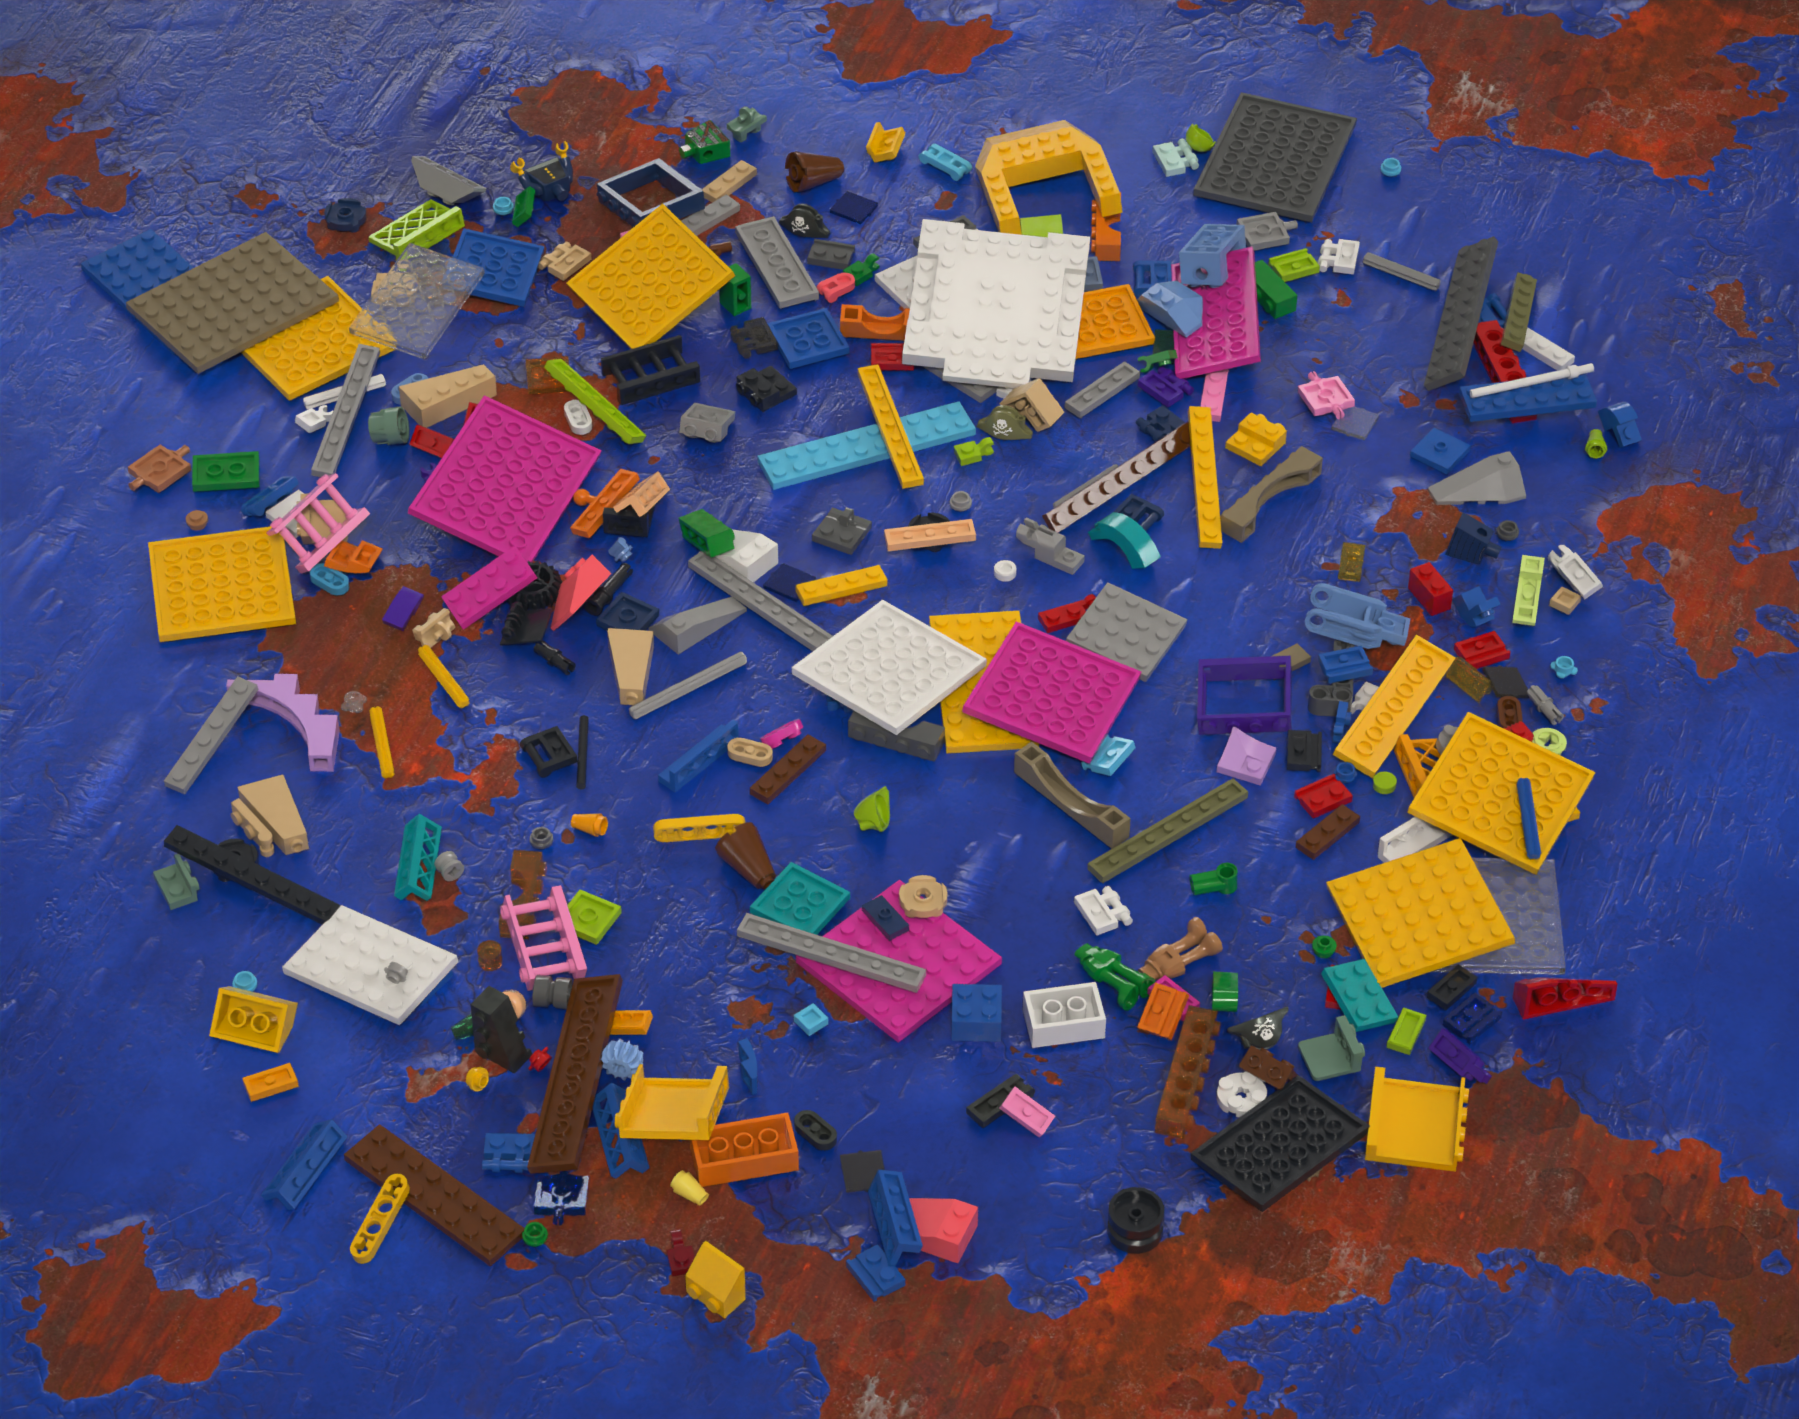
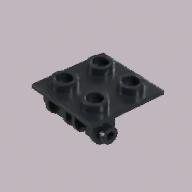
[500,601,553,645]

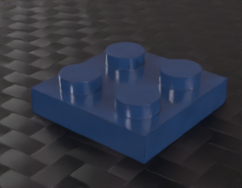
[596,592,659,631]

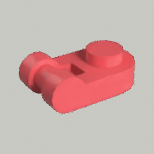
[816,273,855,303]

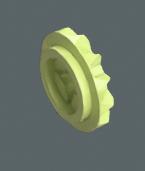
[1532,728,1567,755]

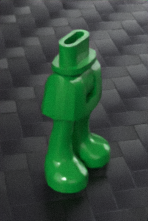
[1075,943,1156,1011]

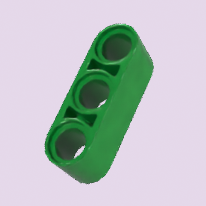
[1212,971,1238,1012]

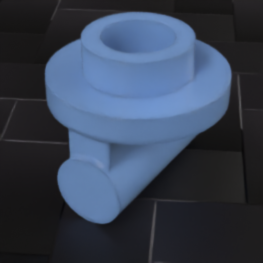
[608,537,633,563]

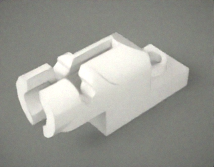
[1548,545,1603,600]

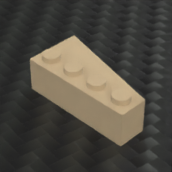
[399,364,497,428]

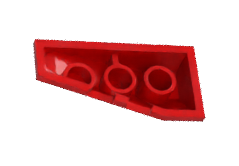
[1513,977,1618,1020]

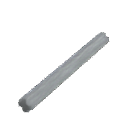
[629,652,747,719]

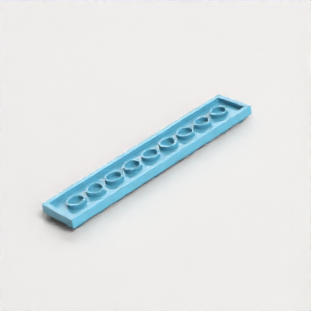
[758,401,976,490]

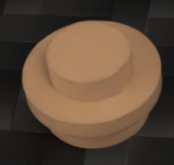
[186,510,208,530]

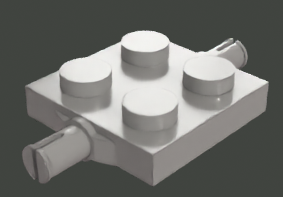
[1236,212,1298,250]

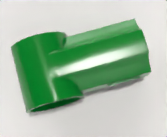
[1189,863,1238,895]

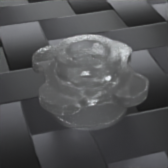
[341,691,367,713]

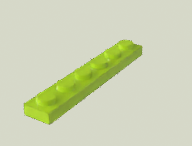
[544,359,646,444]

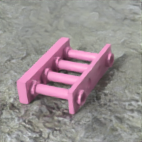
[267,473,370,574]
[500,885,587,991]

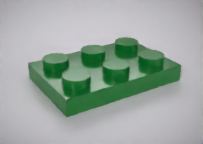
[192,451,260,492]

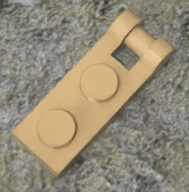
[231,798,274,857]

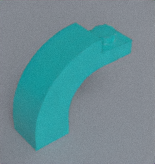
[1088,512,1161,569]

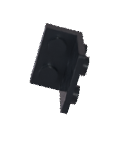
[603,504,655,537]

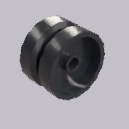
[1107,1187,1165,1254]

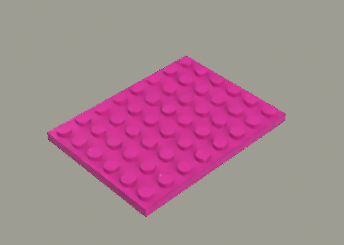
[408,395,602,563]

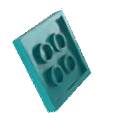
[750,862,850,935]

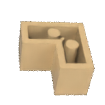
[999,378,1064,432]

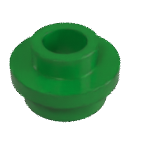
[1312,935,1337,958]
[522,1222,548,1247]

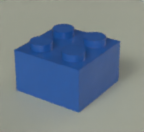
[951,984,1002,1042]

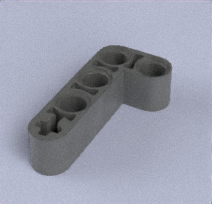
[1308,639,1354,717]

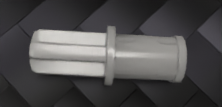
[1527,685,1564,725]

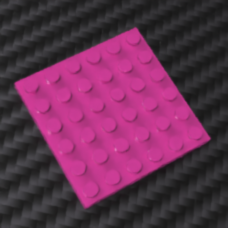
[962,621,1142,764]
[796,880,1002,1043]

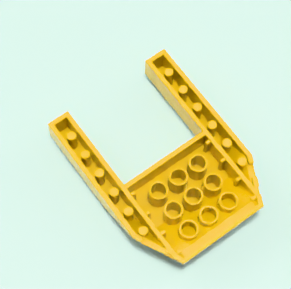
[975,120,1122,235]

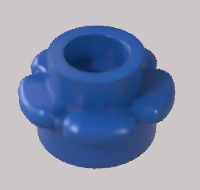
[1334,762,1357,783]

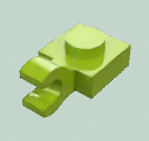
[954,437,994,466]

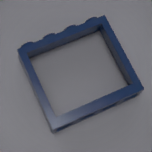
[596,158,705,227]

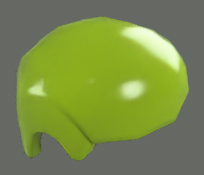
[1186,123,1216,152]

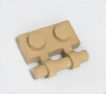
[539,242,592,281]

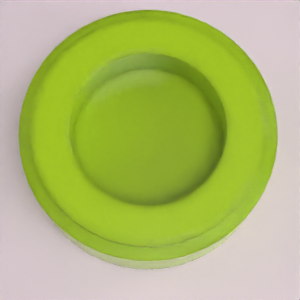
[1373,772,1397,794]

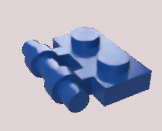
[482,1133,535,1173]

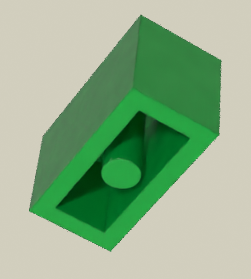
[719,263,751,316]

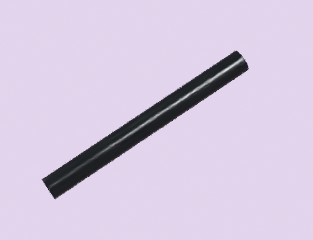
[576,715,589,790]

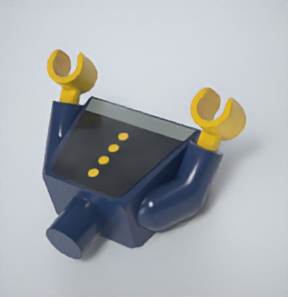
[510,141,573,201]

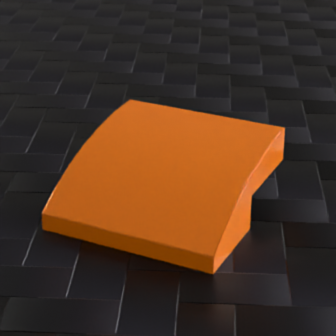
[324,540,383,573]

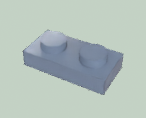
[1084,256,1103,291]

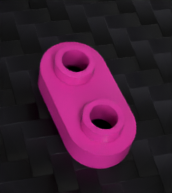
[760,718,803,749]

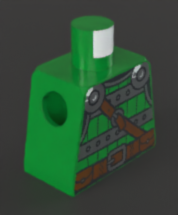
[679,120,730,164]

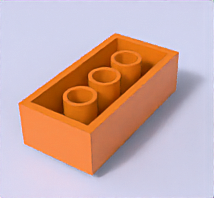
[689,1113,799,1187]

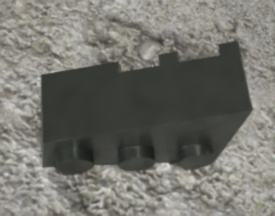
[470,986,532,1074]

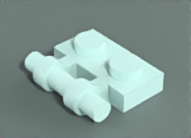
[1153,139,1199,177]

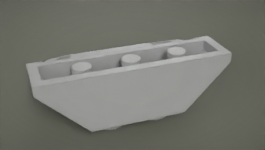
[411,156,486,205]

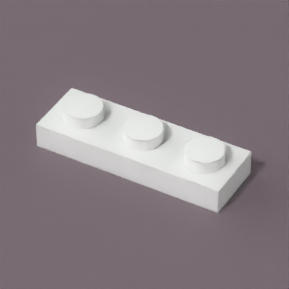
[1522,327,1575,371]

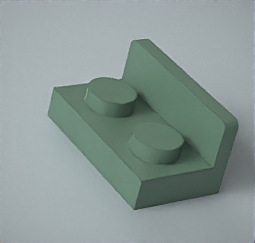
[153,854,199,910]

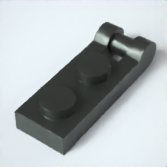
[966,1074,1035,1128]

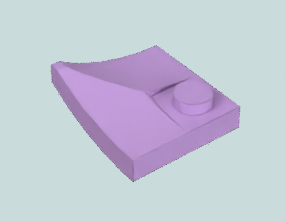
[1217,727,1277,786]

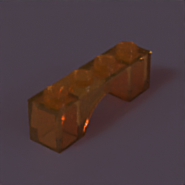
[499,850,547,940]

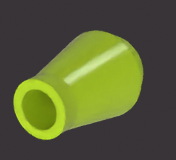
[1585,429,1607,459]

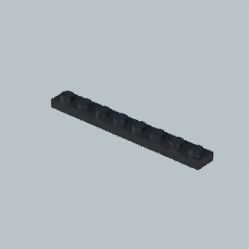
[164,825,340,925]

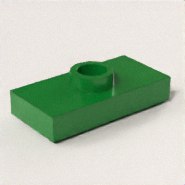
[512,186,535,227]

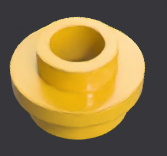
[466,1067,489,1092]

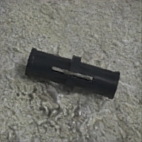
[534,640,576,675]

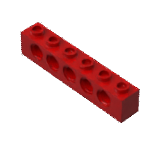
[1473,320,1537,423]

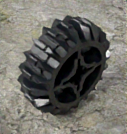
[505,560,562,611]

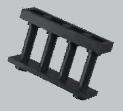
[601,335,700,405]

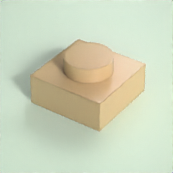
[1549,587,1581,615]

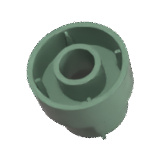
[368,406,409,445]

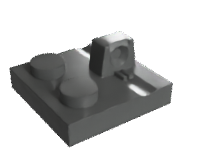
[812,507,872,555]

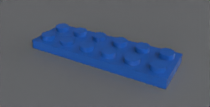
[1459,373,1597,422]

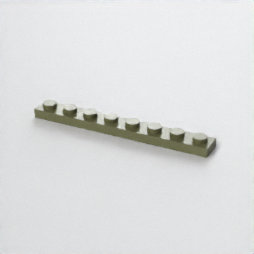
[1088,778,1248,883]

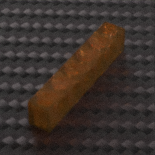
[1155,1005,1221,1139]

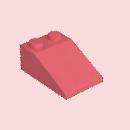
[551,555,611,631]
[909,1198,978,1263]

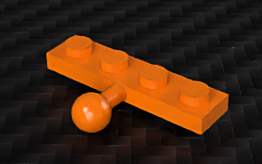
[570,469,640,538]

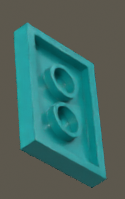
[1321,959,1398,1032]

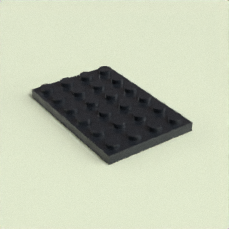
[1191,1075,1370,1212]

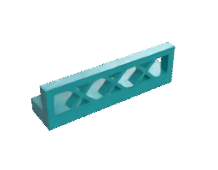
[394,814,442,901]

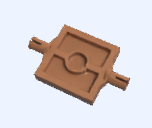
[128,444,191,493]

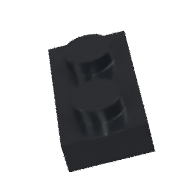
[1427,964,1478,1010]

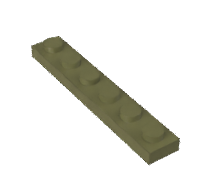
[1501,272,1537,352]

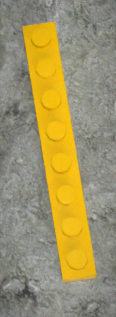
[858,364,924,489]
[1188,406,1222,549]

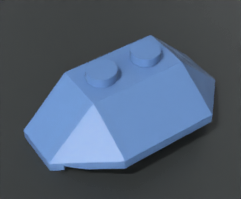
[1137,281,1203,338]

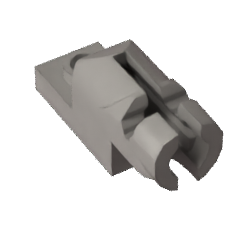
[1016,517,1085,575]

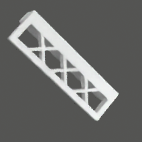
[1378,817,1452,863]

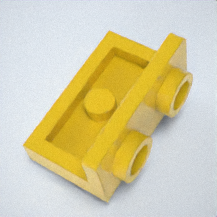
[866,122,905,163]

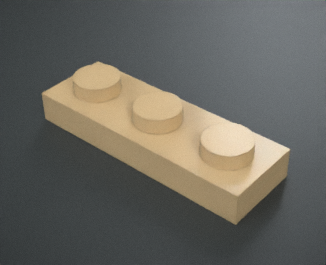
[702,160,757,203]

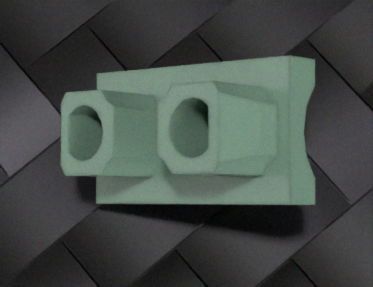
[727,106,767,142]

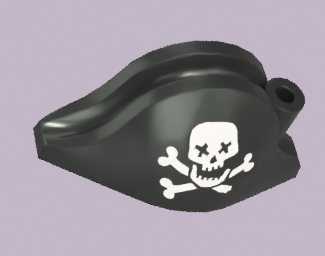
[779,204,831,238]
[1227,1006,1289,1050]

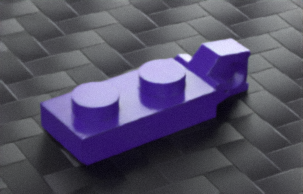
[1428,1028,1492,1084]

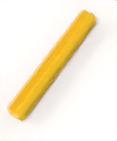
[418,645,469,708]
[369,706,394,779]

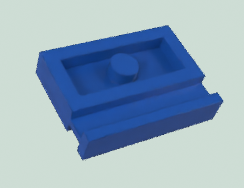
[1318,645,1373,683]
[846,1244,905,1302]

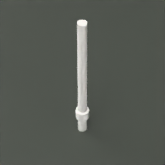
[1470,363,1594,398]

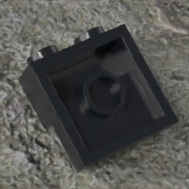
[736,366,797,412]

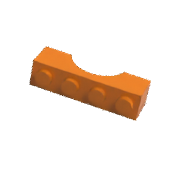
[1091,192,1121,261]
[840,304,910,341]

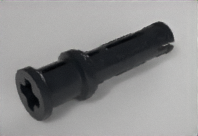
[584,563,633,616]

